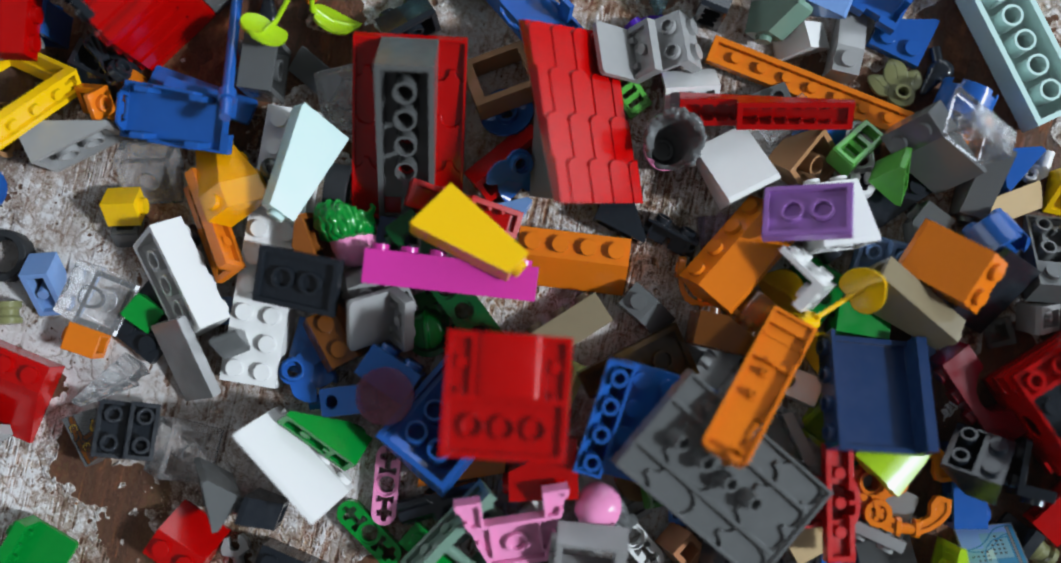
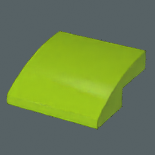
[854,452,932,497]

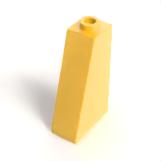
[409,183,529,282]

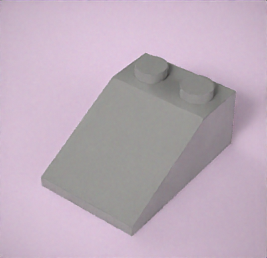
[19,120,128,173]

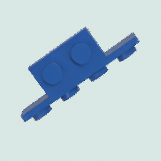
[148,65,258,125]

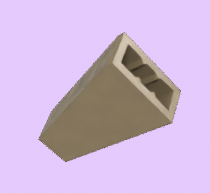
[843,256,966,350]

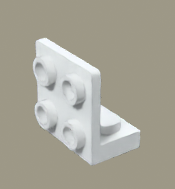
[779,246,837,312]

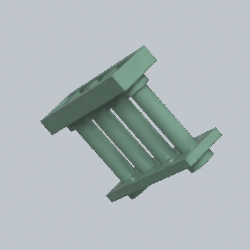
[400,479,519,563]

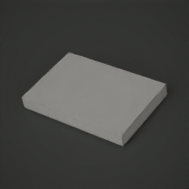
[150,315,221,401]

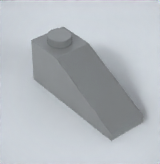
[822,11,867,84]

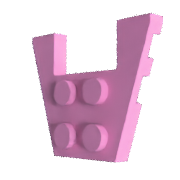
[453,482,569,563]

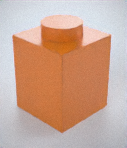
[60,322,112,359]

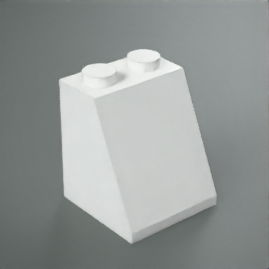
[696,126,781,210]
[802,175,881,255]

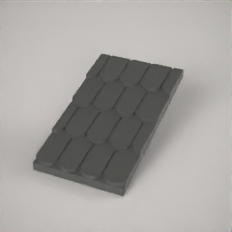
[611,368,833,563]

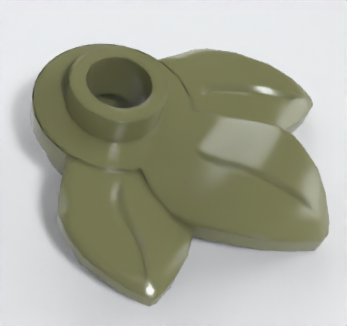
[867,58,923,108]

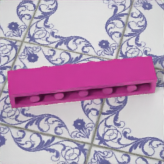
[361,243,539,302]

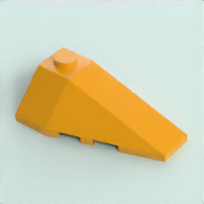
[195,141,267,227]

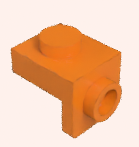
[74,83,116,120]

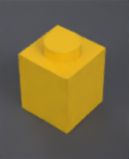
[99,187,149,227]

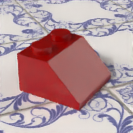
[142,499,232,563]

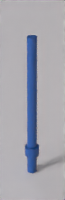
[218,0,243,121]

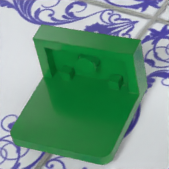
[0,515,79,563]

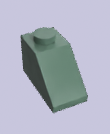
[745,0,813,45]

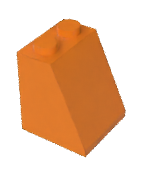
[898,218,1008,314]

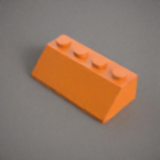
[679,195,795,315]
[518,226,632,296]

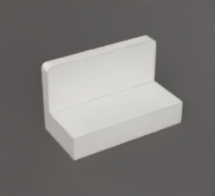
[661,68,721,110]

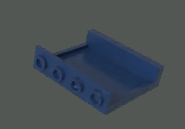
[816,329,939,457]

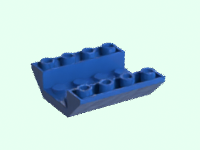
[572,358,719,482]

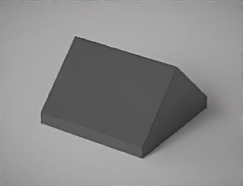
[194,457,242,533]

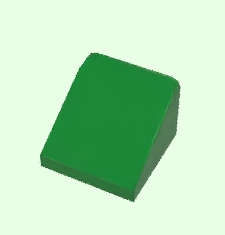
[120,293,165,333]

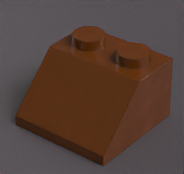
[302,301,372,373]

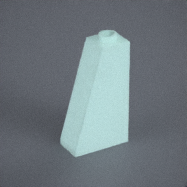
[261,103,349,223]

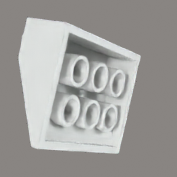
[232,406,354,525]

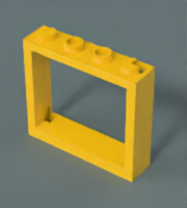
[0,52,81,150]

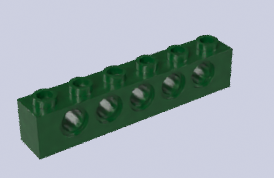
[384,208,503,333]

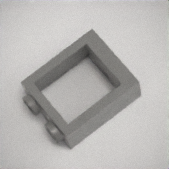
[548,520,629,563]

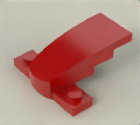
[804,443,861,563]

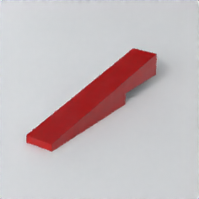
[679,92,855,130]

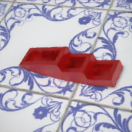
[403,178,524,239]

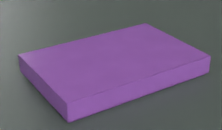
[761,182,854,242]

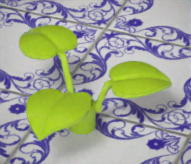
[239,0,362,46]

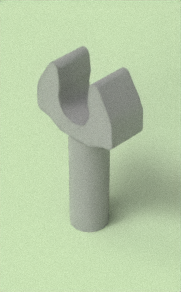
[221,533,252,563]

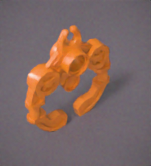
[854,448,952,538]

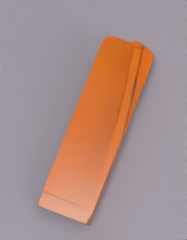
[701,305,818,468]

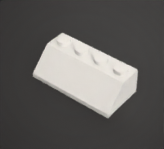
[133,216,230,338]

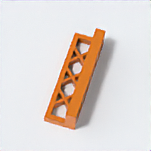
[183,167,246,284]

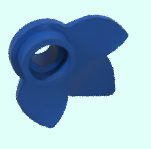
[486,149,533,202]
[278,347,335,403]

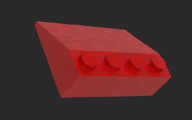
[0,339,65,443]

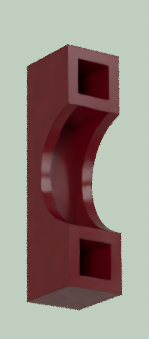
[929,341,1026,441]

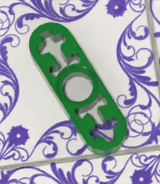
[337,499,403,563]

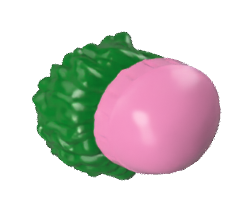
[313,199,376,267]

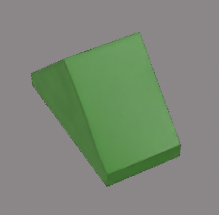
[868,147,912,206]

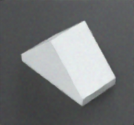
[771,20,830,61]

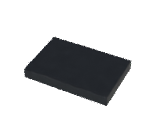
[252,244,345,317]
[948,246,1042,334]

